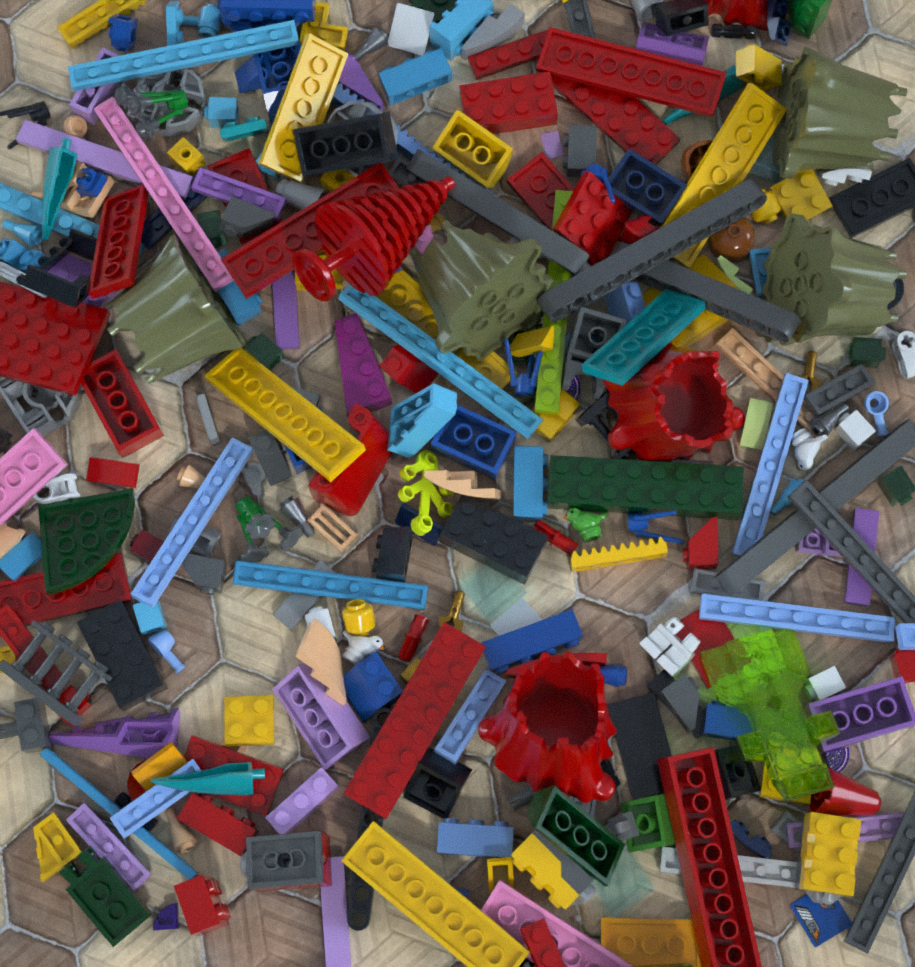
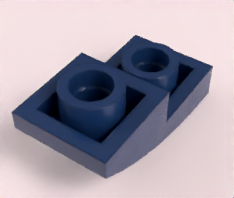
[767,0,792,46]
[730,819,773,859]

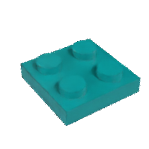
[219,116,268,143]

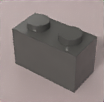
[563,125,597,177]

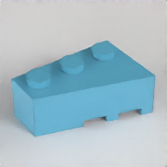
[429,0,494,61]
[388,384,457,459]

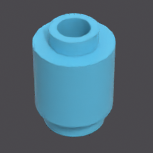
[197,4,222,39]

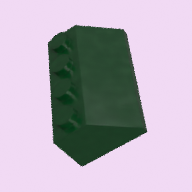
[527,786,625,887]

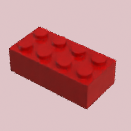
[459,71,558,134]
[81,349,164,459]

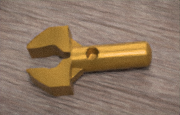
[797,351,821,392]
[438,590,465,631]

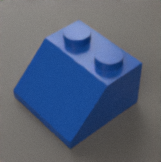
[344,652,403,722]

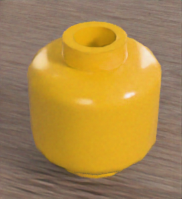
[750,189,781,225]
[342,599,376,636]

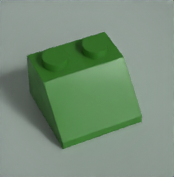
[620,794,675,852]

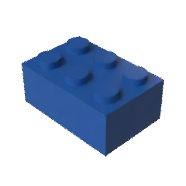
[431,404,517,481]

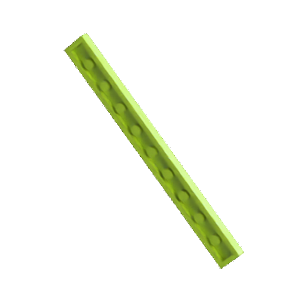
[535,190,573,414]

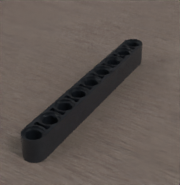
[347,708,392,931]

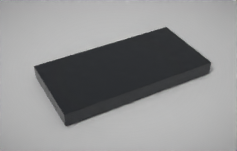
[829,158,915,238]
[607,692,672,800]

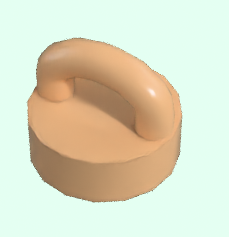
[64,115,87,138]

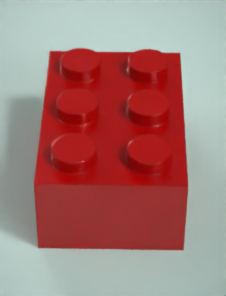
[174,875,231,936]

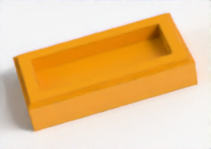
[131,741,187,791]

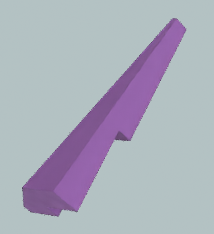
[49,708,180,758]

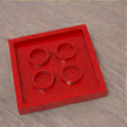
[552,171,632,267]

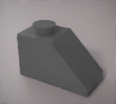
[220,196,275,238]
[249,430,292,486]
[182,553,228,595]
[659,674,700,734]

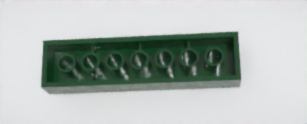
[547,455,744,520]

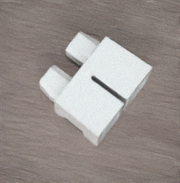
[639,617,701,676]

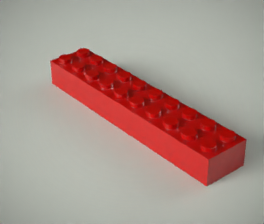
[657,747,762,967]

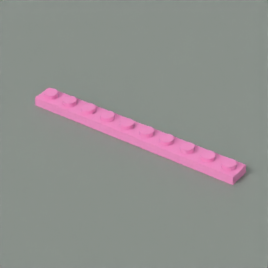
[93,96,234,292]

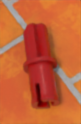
[532,520,579,556]
[398,614,429,663]

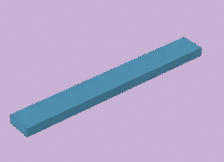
[233,560,428,610]
[40,748,199,880]

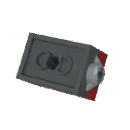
[240,831,332,892]

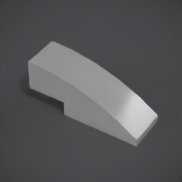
[461,3,525,60]

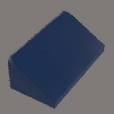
[395,503,444,546]

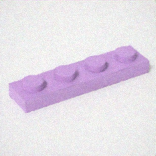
[66,803,152,892]

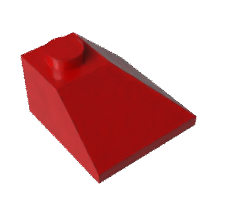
[379,344,439,394]

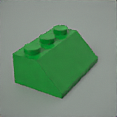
[788,0,832,39]

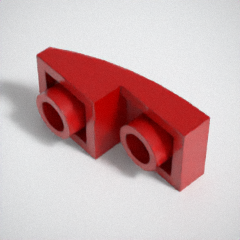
[86,457,140,488]

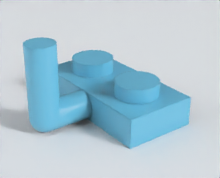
[166,1,199,46]

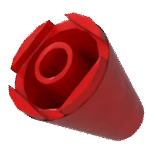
[809,766,882,816]

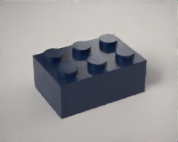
[604,149,687,228]

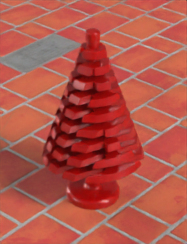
[292,176,455,302]

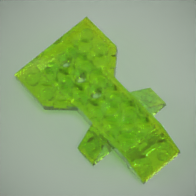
[700,629,840,801]

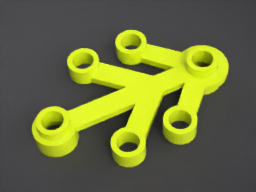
[398,450,455,536]

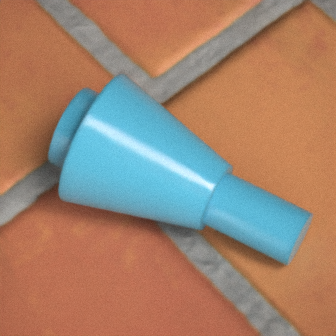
[2,219,43,248]
[770,478,803,516]

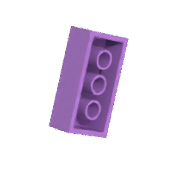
[804,676,915,754]

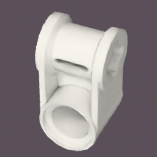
[891,331,915,380]
[33,473,81,505]

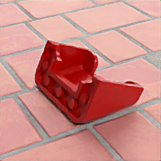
[308,403,393,517]

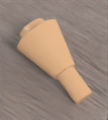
[176,464,206,489]
[165,808,197,854]

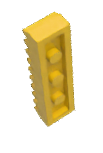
[57,0,146,49]
[570,537,668,573]

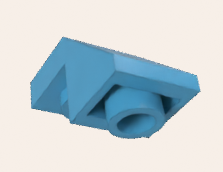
[0,238,46,273]

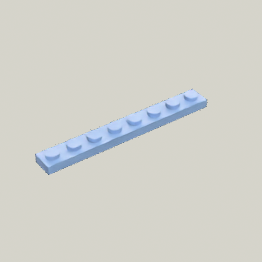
[731,373,809,557]
[131,437,253,608]
[699,594,895,643]

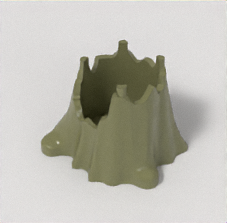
[773,47,907,179]
[755,214,907,346]
[410,220,553,361]
[106,234,247,384]

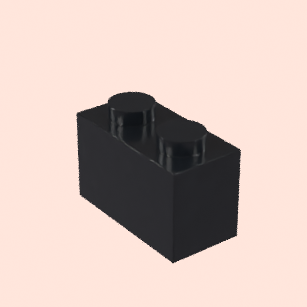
[655,0,709,36]

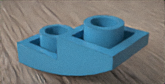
[0,532,42,582]

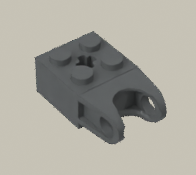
[561,307,627,400]

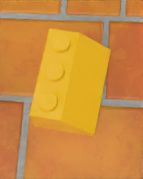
[432,109,514,188]

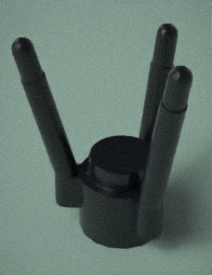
[0,101,51,149]

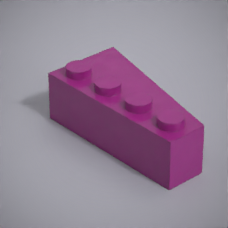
[335,313,392,418]

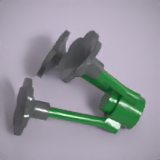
[235,497,303,563]

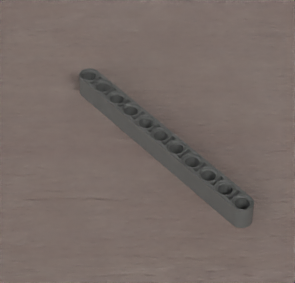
[537,179,767,322]
[715,418,915,597]

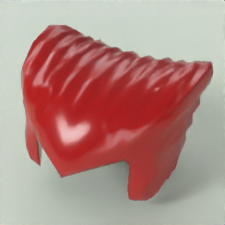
[618,215,660,245]

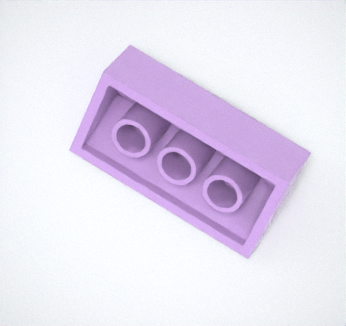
[272,663,370,770]

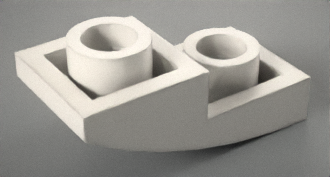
[819,168,872,186]

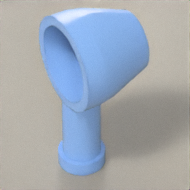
[864,391,889,436]
[147,630,186,674]

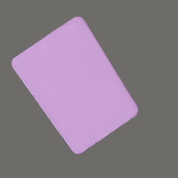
[540,131,564,159]

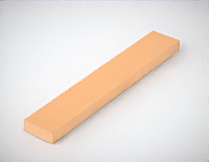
[715,327,818,438]

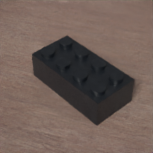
[293,111,398,176]
[439,494,549,585]
[77,599,168,711]

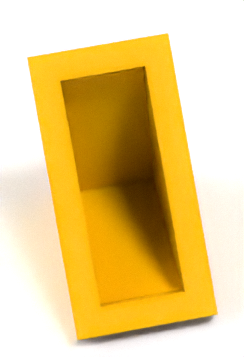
[487,857,514,896]

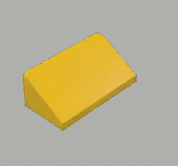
[510,326,554,357]

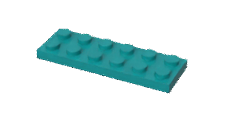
[582,289,706,386]

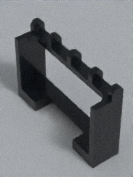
[16,228,97,308]

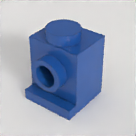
[109,14,138,51]

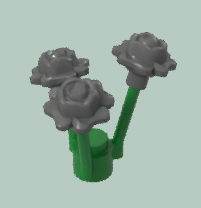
[115,82,188,141]

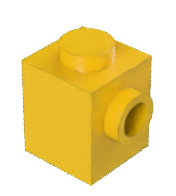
[167,137,206,176]
[320,169,355,193]

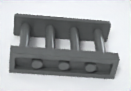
[0,620,113,726]

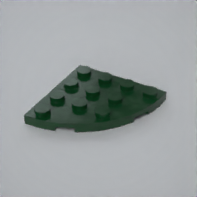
[38,488,135,595]

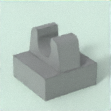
[605,811,639,841]

